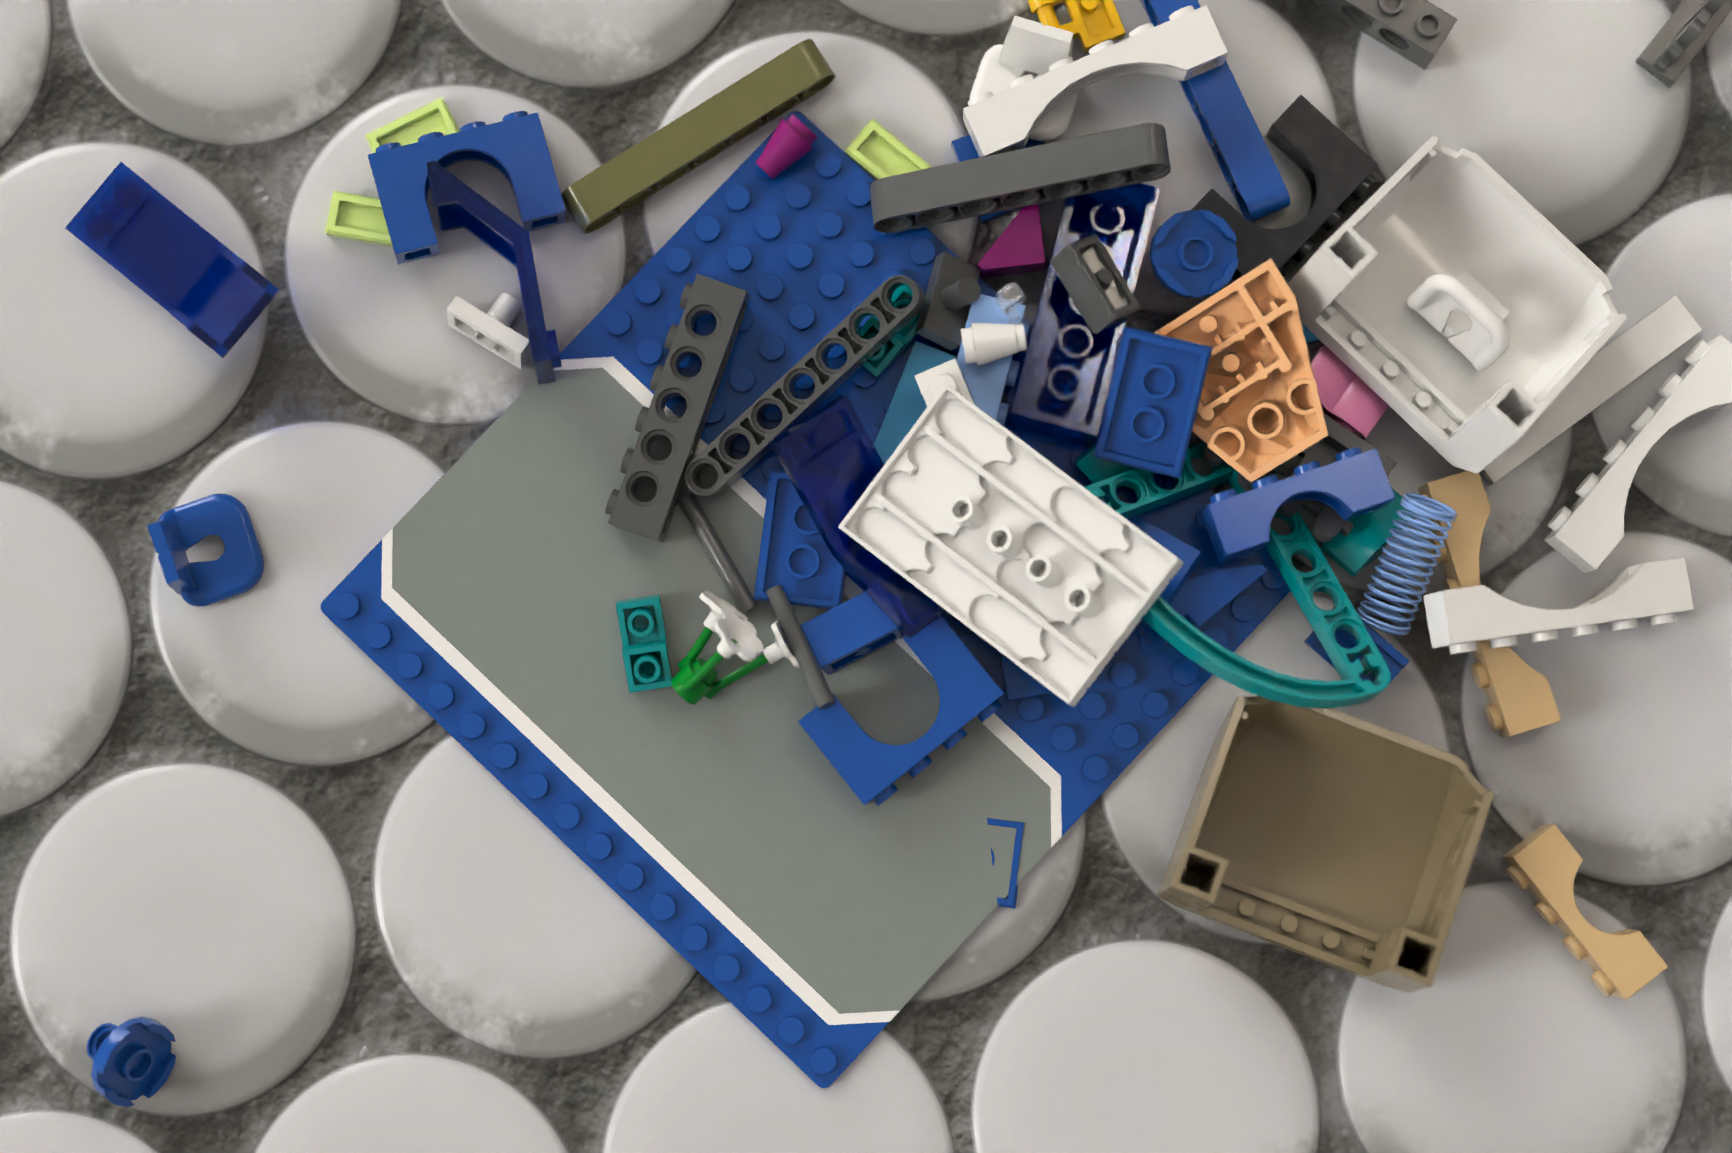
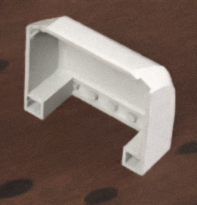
[1288,136,1627,474]

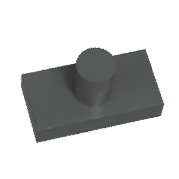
[915,251,981,351]

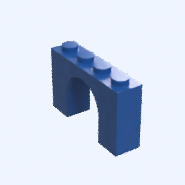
[368,111,566,265]
[798,610,1004,806]

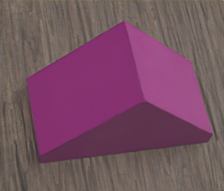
[977,204,1046,278]

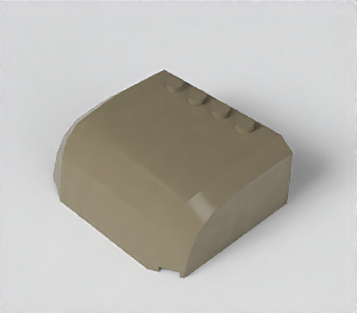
[1157,696,1494,993]

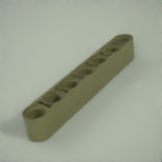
[561,39,836,234]

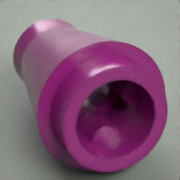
[755,114,818,179]

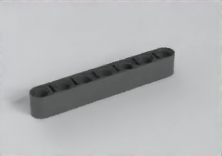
[869,123,1171,233]
[685,275,925,496]

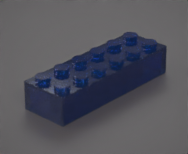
[1005,183,1160,448]

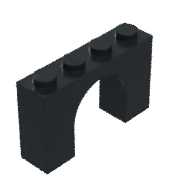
[1192,95,1378,281]

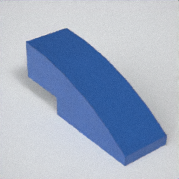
[1135,564,1267,645]

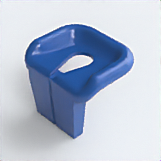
[147,493,264,607]

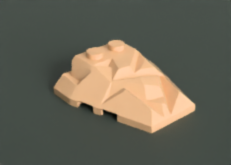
[1154,258,1328,482]

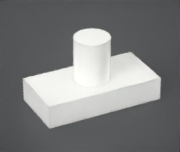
[447,293,531,369]

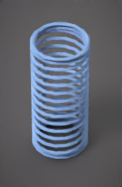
[1356,493,1457,636]

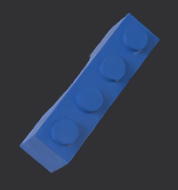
[1201,447,1395,563]

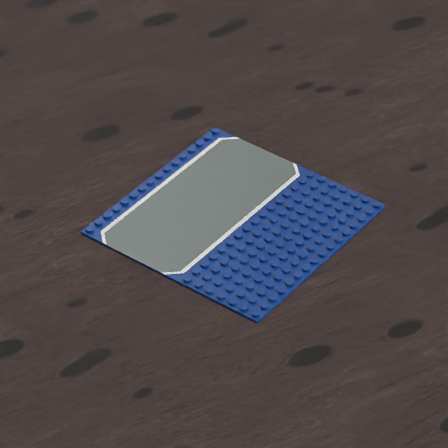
[320,111,1291,1088]

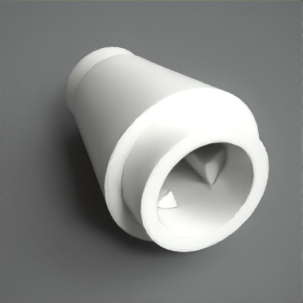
[961,323,1027,367]

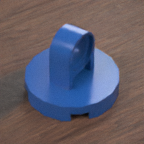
[1149,210,1239,298]
[87,1017,176,1107]

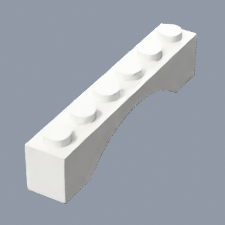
[963,5,1228,158]
[1544,335,1732,574]
[1423,557,1694,655]

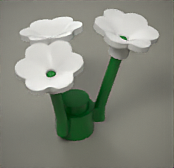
[671,590,800,705]

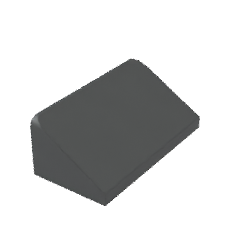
[1051,234,1142,334]

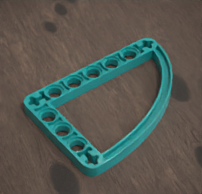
[1085,442,1391,709]

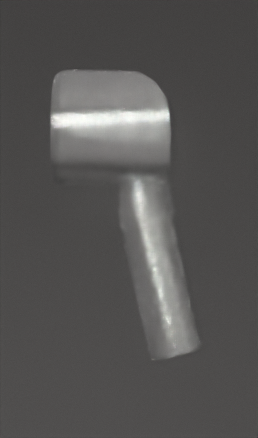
[995,282,1029,345]

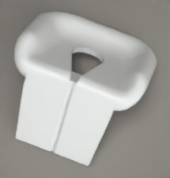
[970,16,1080,141]
[1407,270,1510,372]

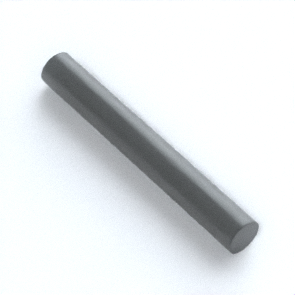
[678,492,758,614]
[766,585,836,710]

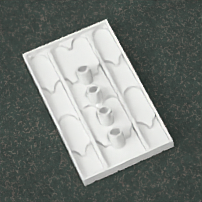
[838,383,1184,707]

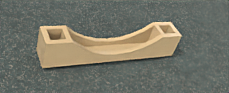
[1418,471,1561,738]

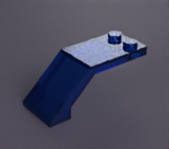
[426,161,562,385]
[65,162,280,358]
[769,396,948,638]

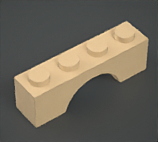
[1503,824,1668,1000]

